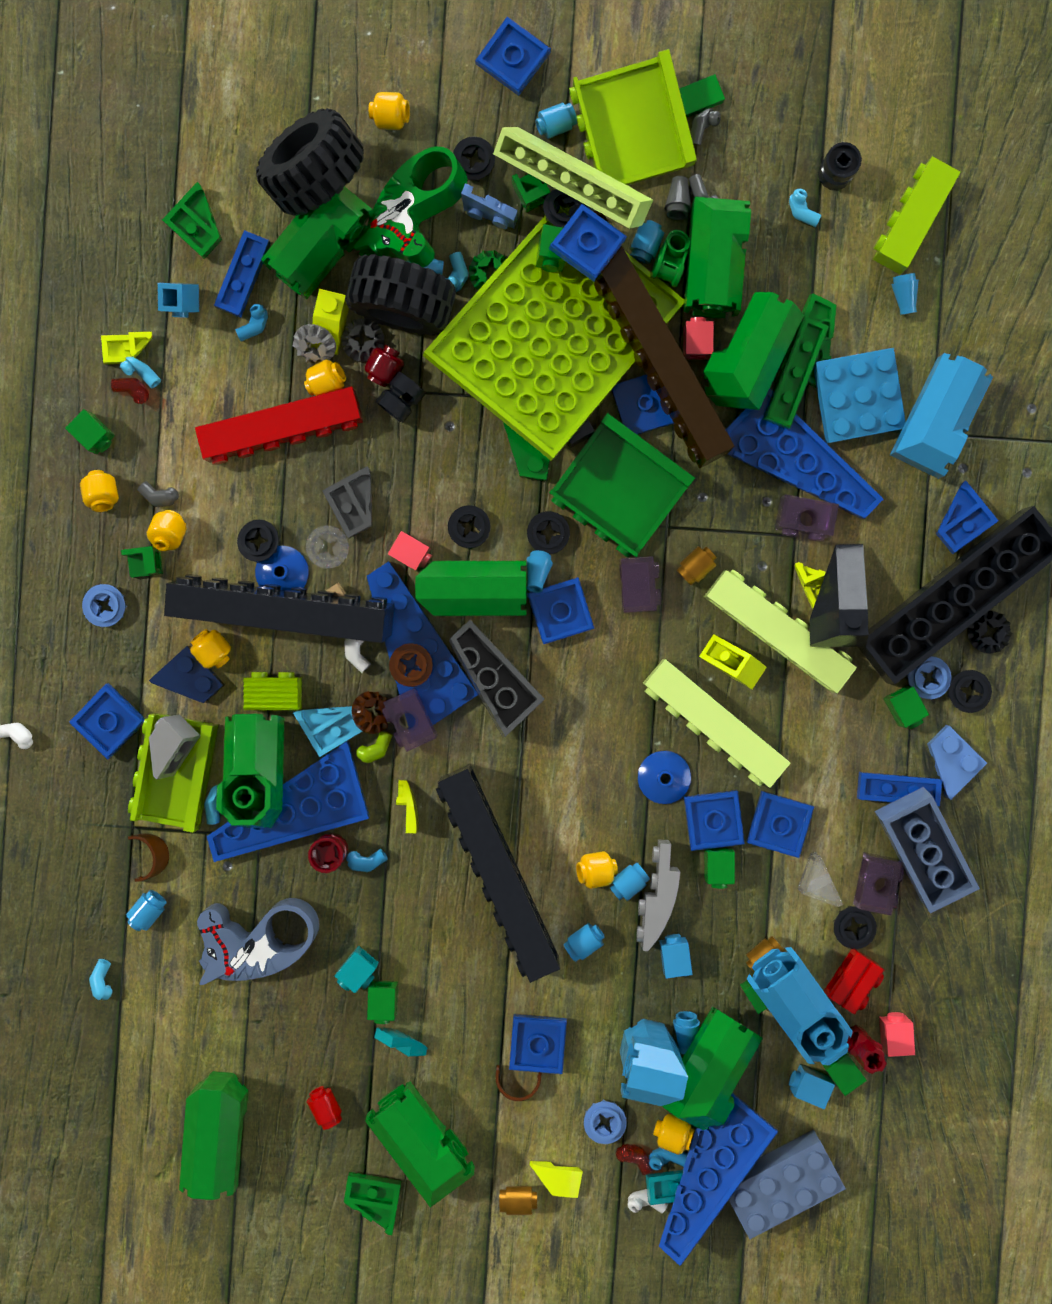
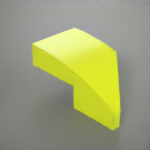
[101,332,153,365]
[794,562,826,609]
[396,780,419,834]
[529,1161,583,1198]

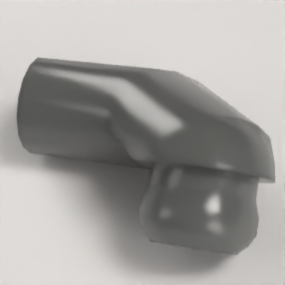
[688,174,719,199]

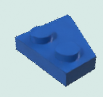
[936,481,999,555]

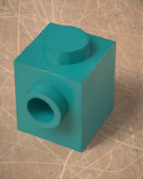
[335,945,379,993]

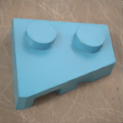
[293,706,362,757]

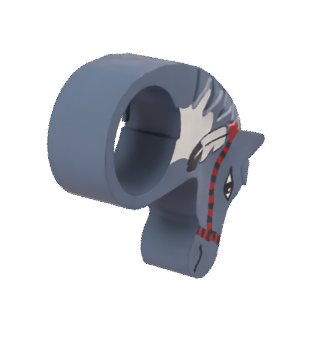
[197,898,319,985]

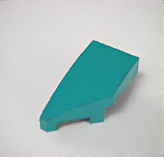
[374,1027,428,1057]

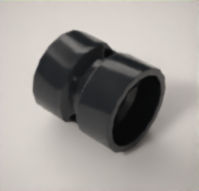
[818,142,862,191]
[375,371,426,423]

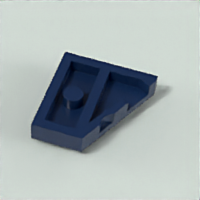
[149,646,225,703]

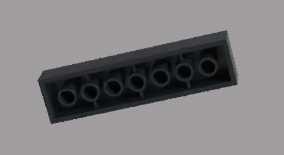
[858,506,1052,684]
[164,574,395,643]
[436,764,560,983]

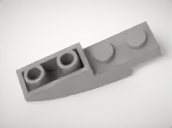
[637,839,680,951]

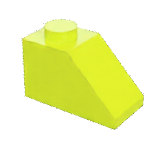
[311,289,349,355]
[699,634,767,690]

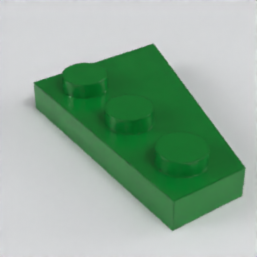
[778,293,837,388]

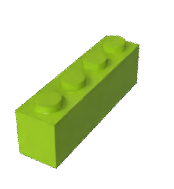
[872,156,961,275]

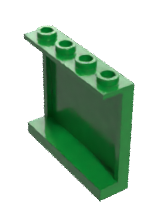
[549,413,695,558]

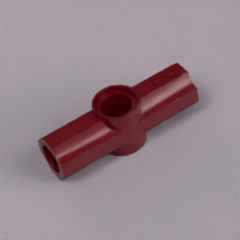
[847,1025,887,1074]

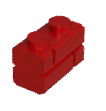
[824,949,884,1015]

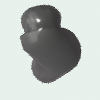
[690,109,721,145]
[137,481,179,507]

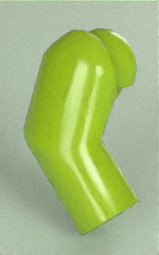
[356,731,393,763]

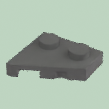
[322,466,373,539]

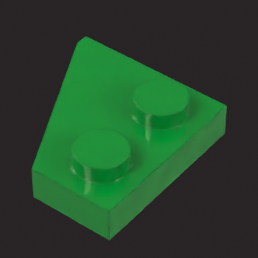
[162,182,222,259]
[503,422,550,481]
[344,1172,402,1236]

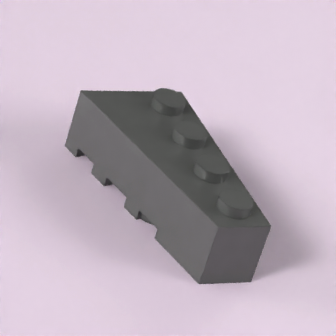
[449,620,545,738]

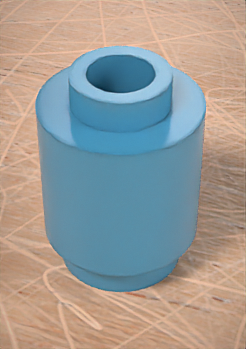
[535,102,577,139]
[630,220,665,264]
[610,862,650,901]
[126,890,167,931]
[564,923,605,962]

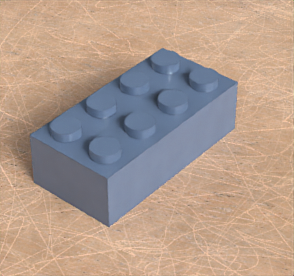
[874,787,980,913]
[729,1129,846,1239]

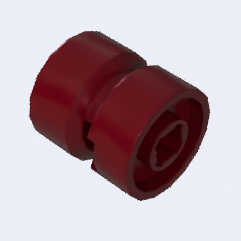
[308,833,348,873]

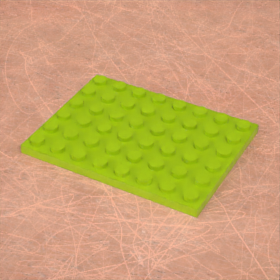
[423,205,685,461]

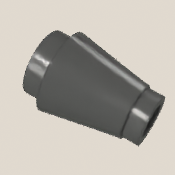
[664,176,691,220]

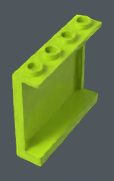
[569,49,697,185]

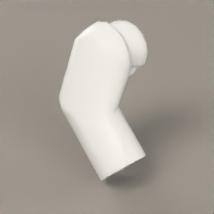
[344,639,371,673]
[0,723,33,749]
[628,1189,668,1213]

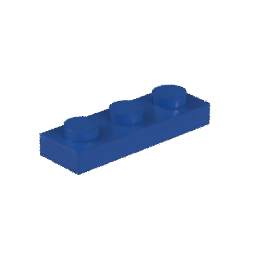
[214,230,271,318]
[857,772,942,806]

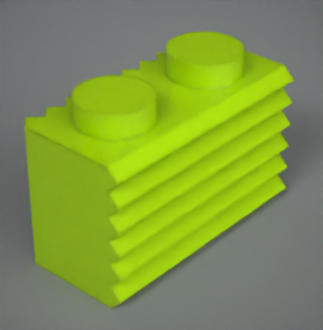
[243,672,302,710]

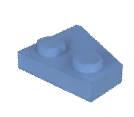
[461,183,518,229]
[927,725,987,800]

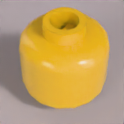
[368,92,410,130]
[304,359,346,396]
[80,470,119,512]
[146,510,187,551]
[190,628,231,669]
[576,851,618,889]
[653,1114,695,1155]

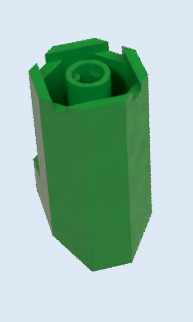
[261,186,374,300]
[684,197,751,319]
[704,292,804,410]
[415,561,526,616]
[216,714,285,828]
[662,1006,763,1130]
[179,1071,248,1200]
[365,1081,475,1208]

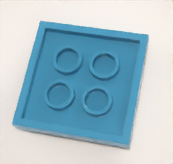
[813,348,906,443]

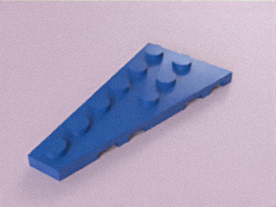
[726,388,883,519]
[367,561,478,739]
[207,741,370,862]
[659,1093,779,1266]

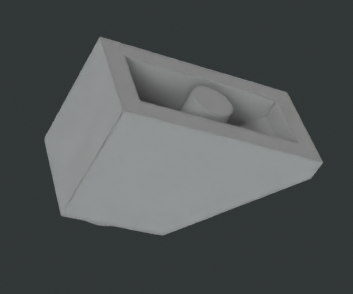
[149,714,201,779]

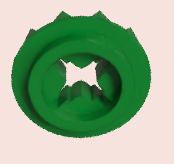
[469,250,507,290]

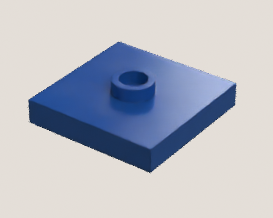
[475,17,551,96]
[549,204,627,282]
[612,375,674,435]
[527,577,595,645]
[69,683,145,759]
[684,790,745,851]
[746,791,814,858]
[509,1014,567,1074]

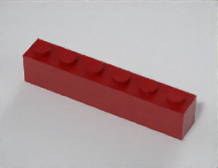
[195,386,363,465]

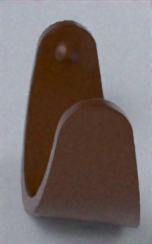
[128,833,169,882]
[495,1065,542,1101]

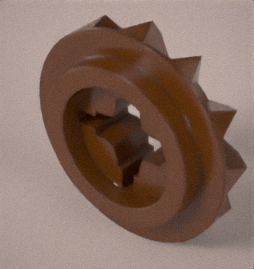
[389,643,433,687]
[352,691,393,734]

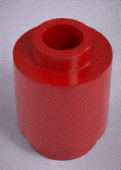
[306,1086,342,1130]

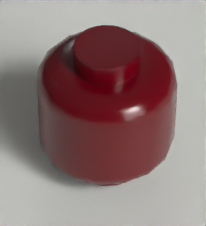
[364,345,404,388]

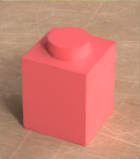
[683,317,714,360]
[388,531,432,572]
[879,1012,915,1057]

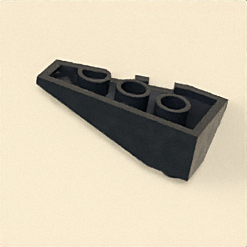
[809,544,869,647]

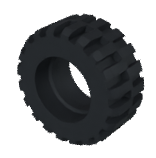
[256,108,364,216]
[345,255,456,336]

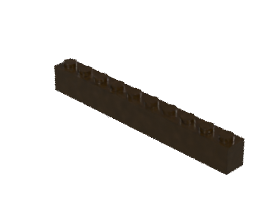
[594,211,735,469]

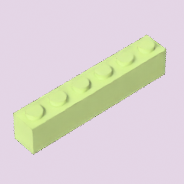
[493,127,653,229]
[704,570,857,694]
[643,659,791,788]

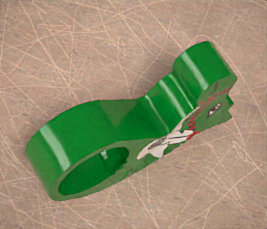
[354,146,467,267]

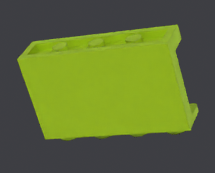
[128,713,219,833]

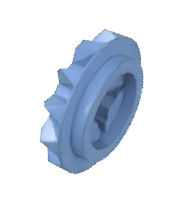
[82,584,127,627]
[907,656,951,699]
[584,1099,626,1144]

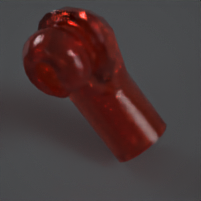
[111,378,149,404]
[616,1144,653,1175]

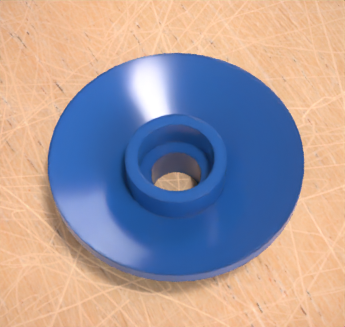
[255,546,309,590]
[638,751,691,804]

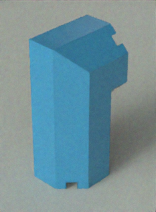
[890,353,993,479]
[747,947,853,1065]
[620,1019,688,1106]

